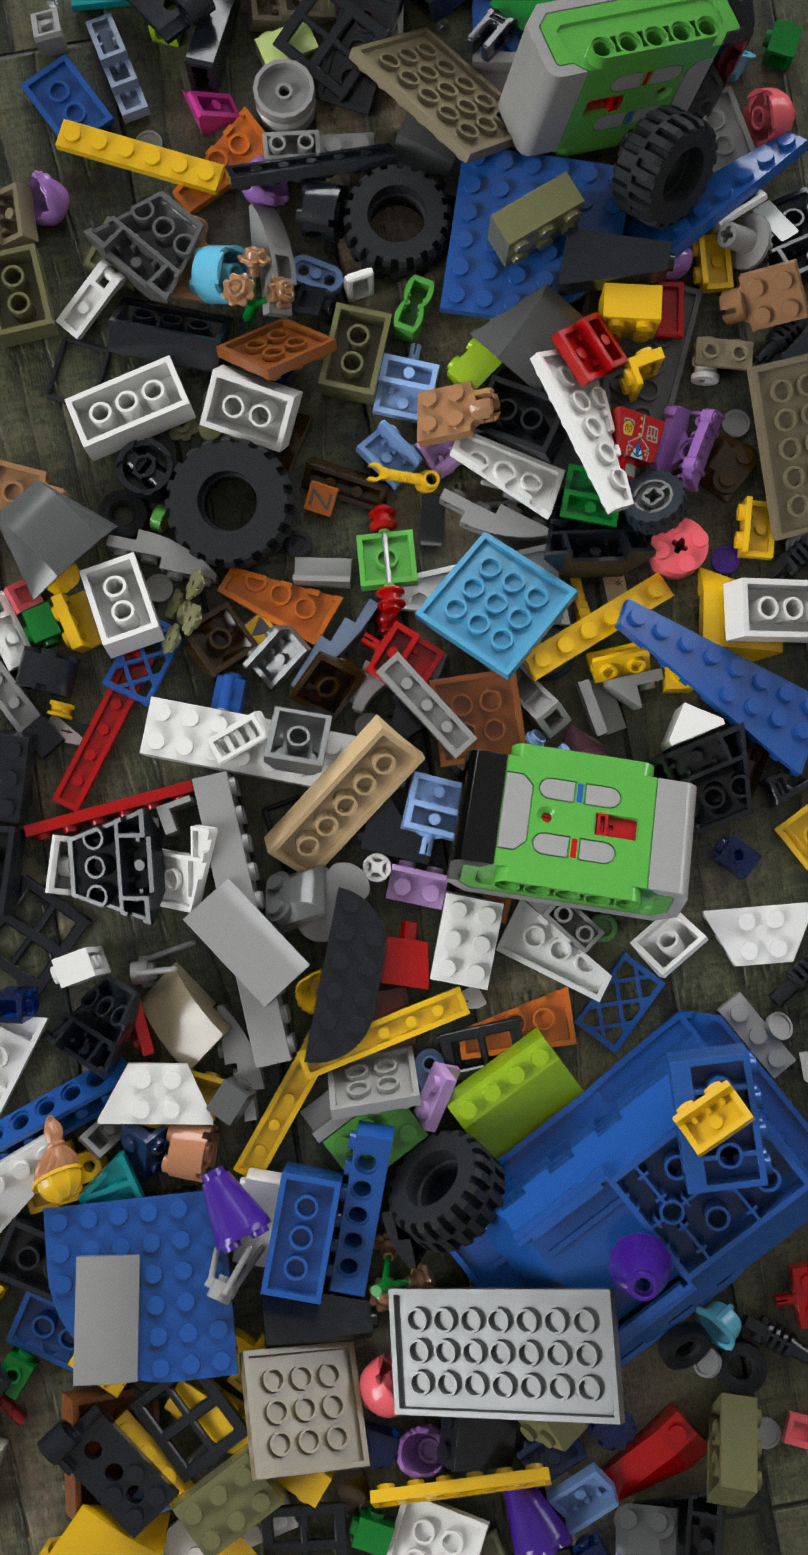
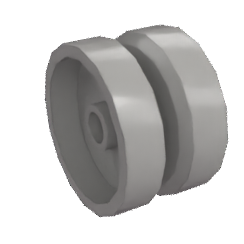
[253,58,317,132]

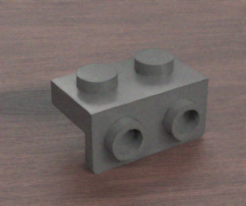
[242,625,312,689]

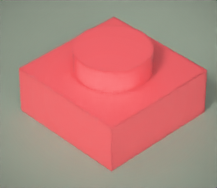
[3,579,44,615]
[781,1410,808,1449]

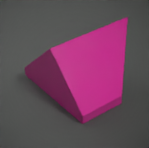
[181,89,239,137]

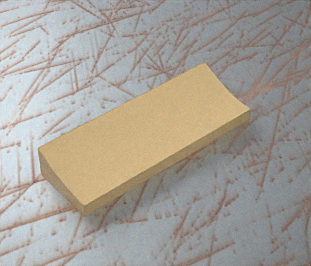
[264,714,425,872]

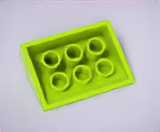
[447,1027,584,1159]

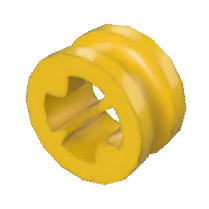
[47,700,75,720]

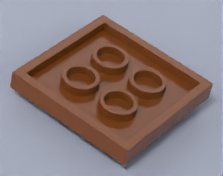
[216,317,337,381]
[428,671,526,767]

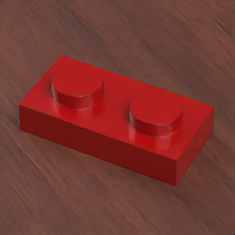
[132,998,155,1056]

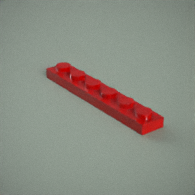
[52,650,156,812]
[23,780,195,842]

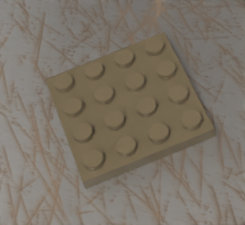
[239,1341,370,1482]

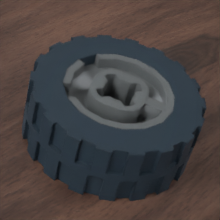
[624,470,688,535]

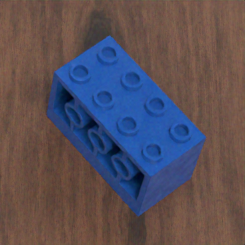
[665,1043,773,1195]
[260,1161,344,1305]

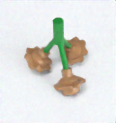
[222,246,295,323]
[368,1231,436,1312]

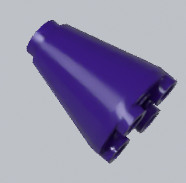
[201,1166,272,1254]
[608,1232,673,1301]
[504,1487,573,1555]

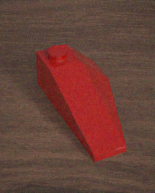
[601,1401,708,1501]

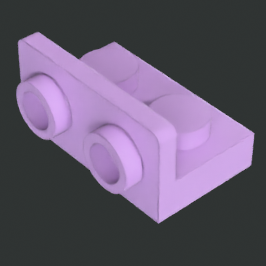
[385,860,447,910]

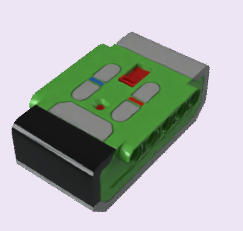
[497,0,754,157]
[446,743,697,921]

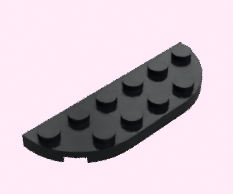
[304,887,386,1063]

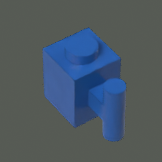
[211,672,248,714]

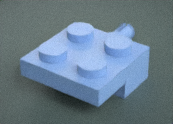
[372,343,440,423]
[400,771,471,856]

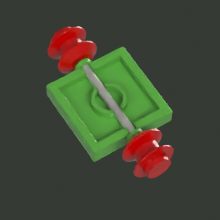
[356,504,418,614]

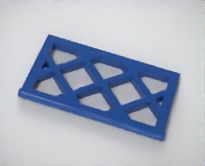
[102,619,183,707]
[574,952,666,1053]

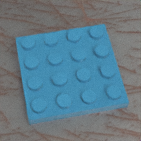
[415,531,578,680]

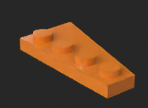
[172,106,265,215]
[217,568,344,647]
[459,986,577,1060]

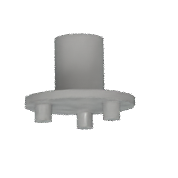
[717,212,773,271]

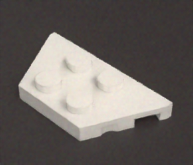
[702,902,808,966]
[0,1017,49,1117]
[98,1062,213,1125]

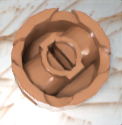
[161,1124,219,1183]

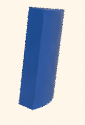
[5,1291,74,1372]

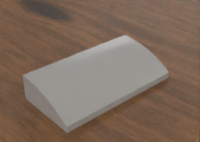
[183,878,310,1007]
[73,1254,140,1386]

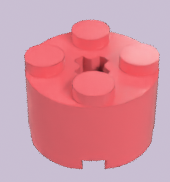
[648,518,709,580]

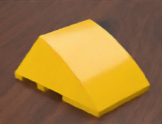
[698,567,783,662]
[48,1504,170,1555]

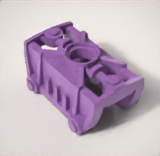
[648,405,725,492]

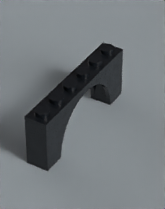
[357,692,433,866]

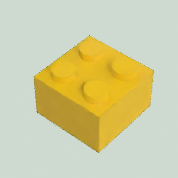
[598,283,663,342]

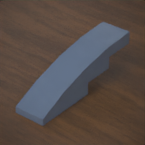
[85,12,151,124]
[291,599,379,687]

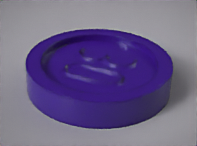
[710,546,740,575]

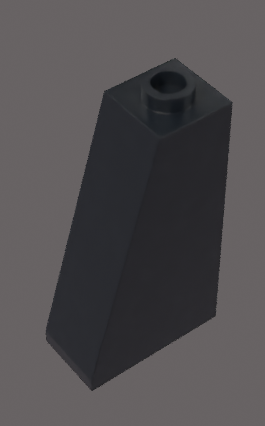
[184,0,241,93]
[558,228,676,295]
[260,1284,378,1349]

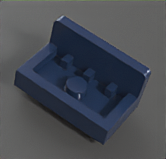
[121,1124,168,1181]
[516,1438,589,1489]

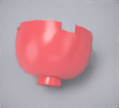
[742,87,795,147]
[360,1354,399,1418]

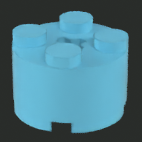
[189,245,251,304]

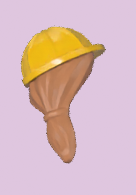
[31,1115,83,1203]

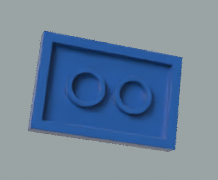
[20,54,115,155]

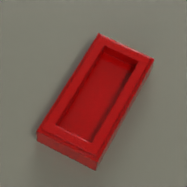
[654,281,684,340]

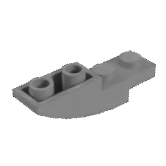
[262,130,375,160]
[249,204,297,318]
[439,488,549,542]
[106,529,220,587]
[525,901,605,954]
[217,1004,267,1122]

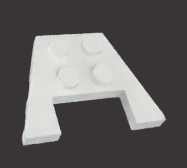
[152,817,218,913]

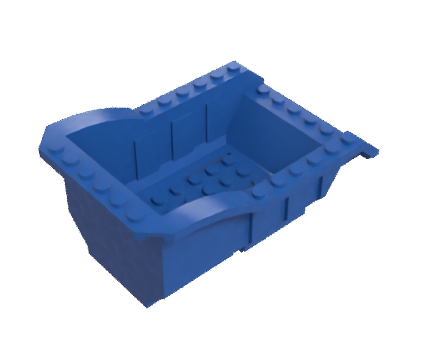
[450,1010,808,1368]

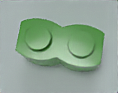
[394,274,434,344]

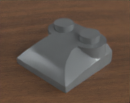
[264,706,332,775]
[266,865,327,935]
[614,1503,678,1555]

